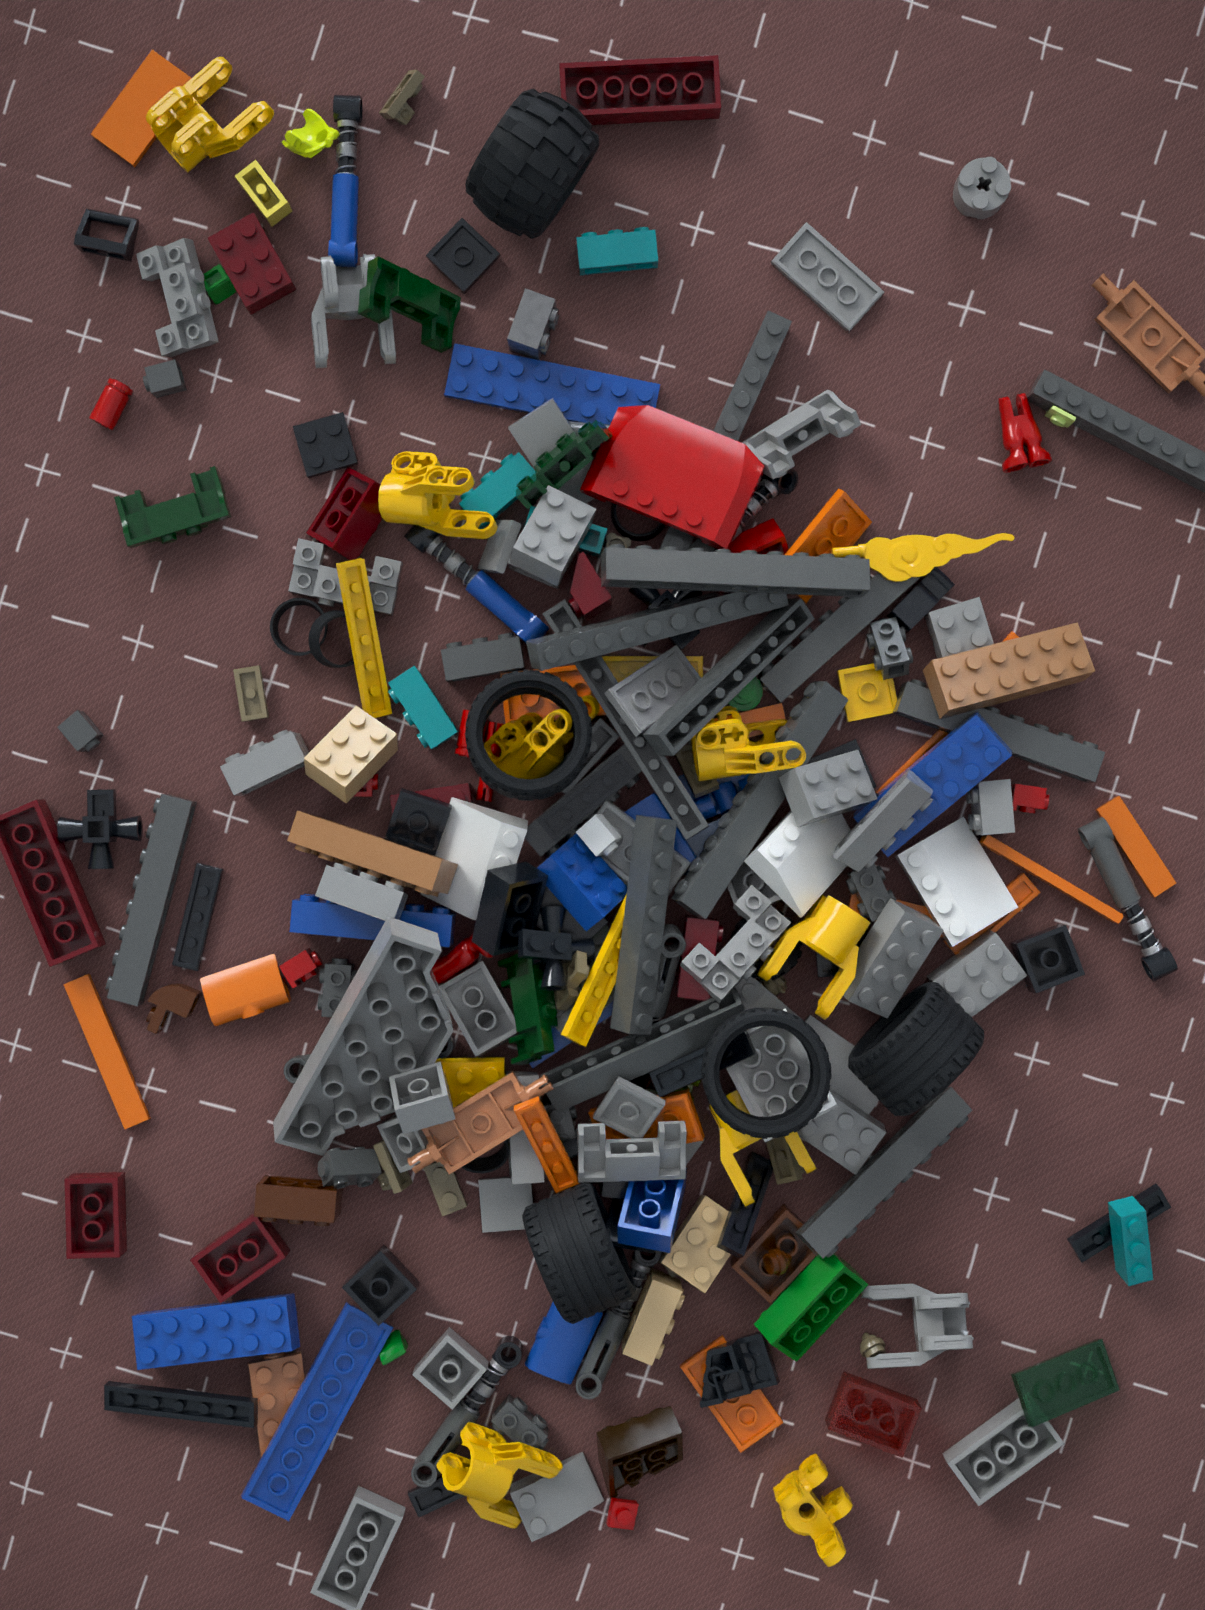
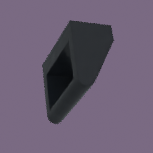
[74,209,139,262]

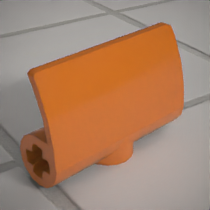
[200,954,291,1026]

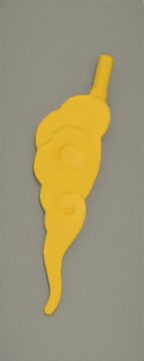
[832,533,1014,582]

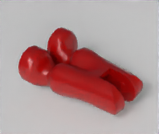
[998,393,1052,473]
[432,934,493,984]

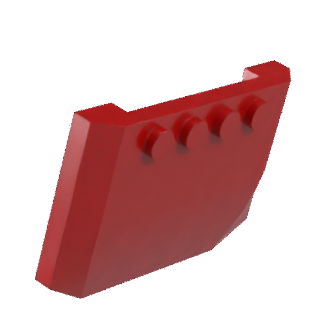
[580,405,765,549]

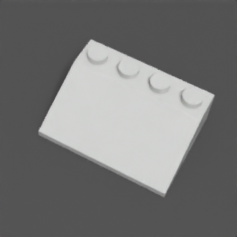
[421,797,528,920]
[744,810,851,918]
[895,817,1018,947]
[726,1008,838,1142]

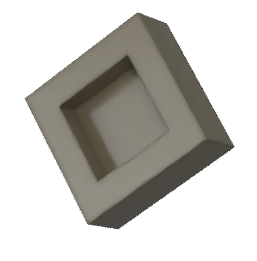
[566,950,590,989]

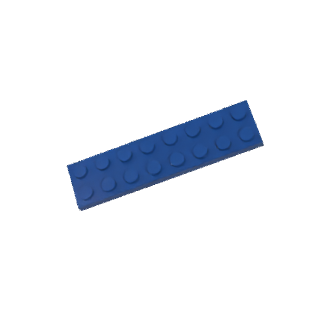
[444,343,660,424]
[241,1302,393,1521]

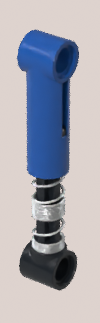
[328,95,363,267]
[404,525,550,643]

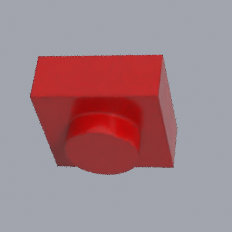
[606,1497,639,1530]

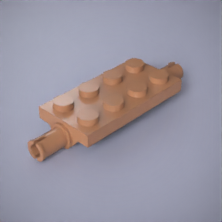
[1091,273,1205,397]
[407,1071,554,1175]
[248,1352,305,1458]

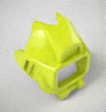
[282,109,339,158]

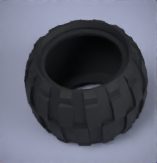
[465,88,599,239]

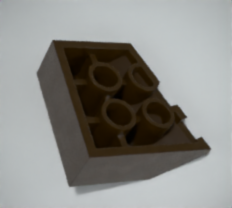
[596,1406,683,1499]

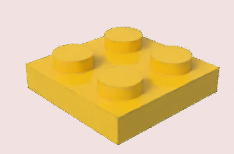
[837,663,897,722]

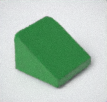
[204,264,237,305]
[379,1330,408,1365]

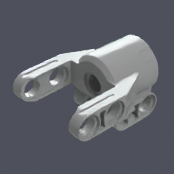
[311,254,396,368]
[861,1284,974,1369]

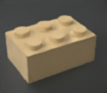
[304,706,398,803]
[658,1195,731,1293]
[622,1268,685,1366]

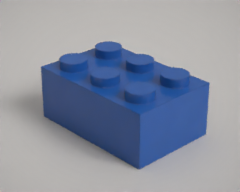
[537,833,627,931]
[617,1168,687,1253]

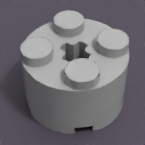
[953,157,1011,219]

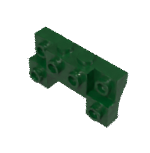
[358,256,461,353]
[515,420,612,509]
[114,466,231,548]
[498,953,558,1065]

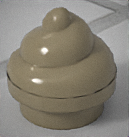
[860,1333,886,1358]

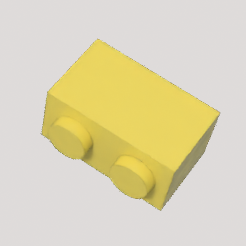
[235,160,292,227]

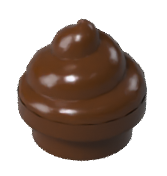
[763,1248,792,1276]

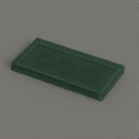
[1011,1339,1120,1427]

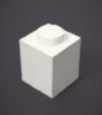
[576,814,622,856]

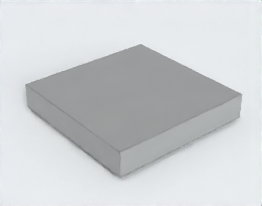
[477,520,522,574]
[593,1076,666,1139]
[478,1176,533,1233]

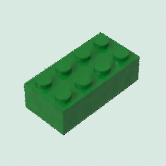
[754,1253,869,1362]

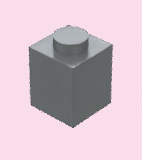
[143,359,187,398]
[57,710,104,752]

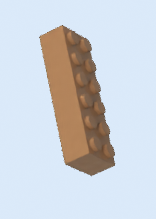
[923,622,1095,719]
[287,811,458,897]

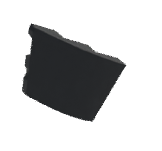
[700,1332,780,1408]

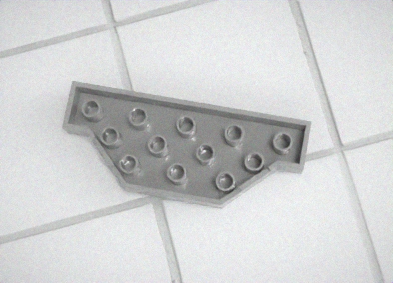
[273,916,454,1156]

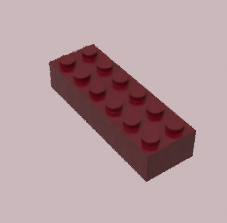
[559,55,721,125]
[0,799,106,967]

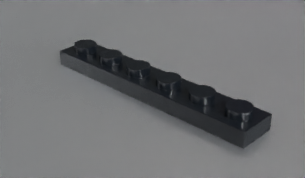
[104,1381,258,1428]

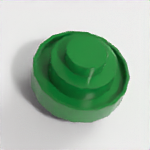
[728,677,763,711]

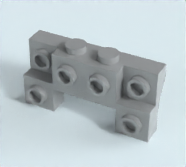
[136,238,219,357]
[742,389,861,479]
[288,538,403,616]
[680,885,791,1004]
[577,1121,687,1183]

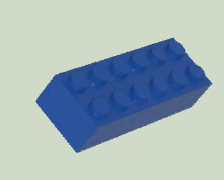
[853,711,1012,857]
[289,894,456,947]
[132,1293,300,1370]

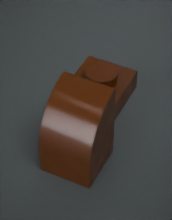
[146,983,202,1034]

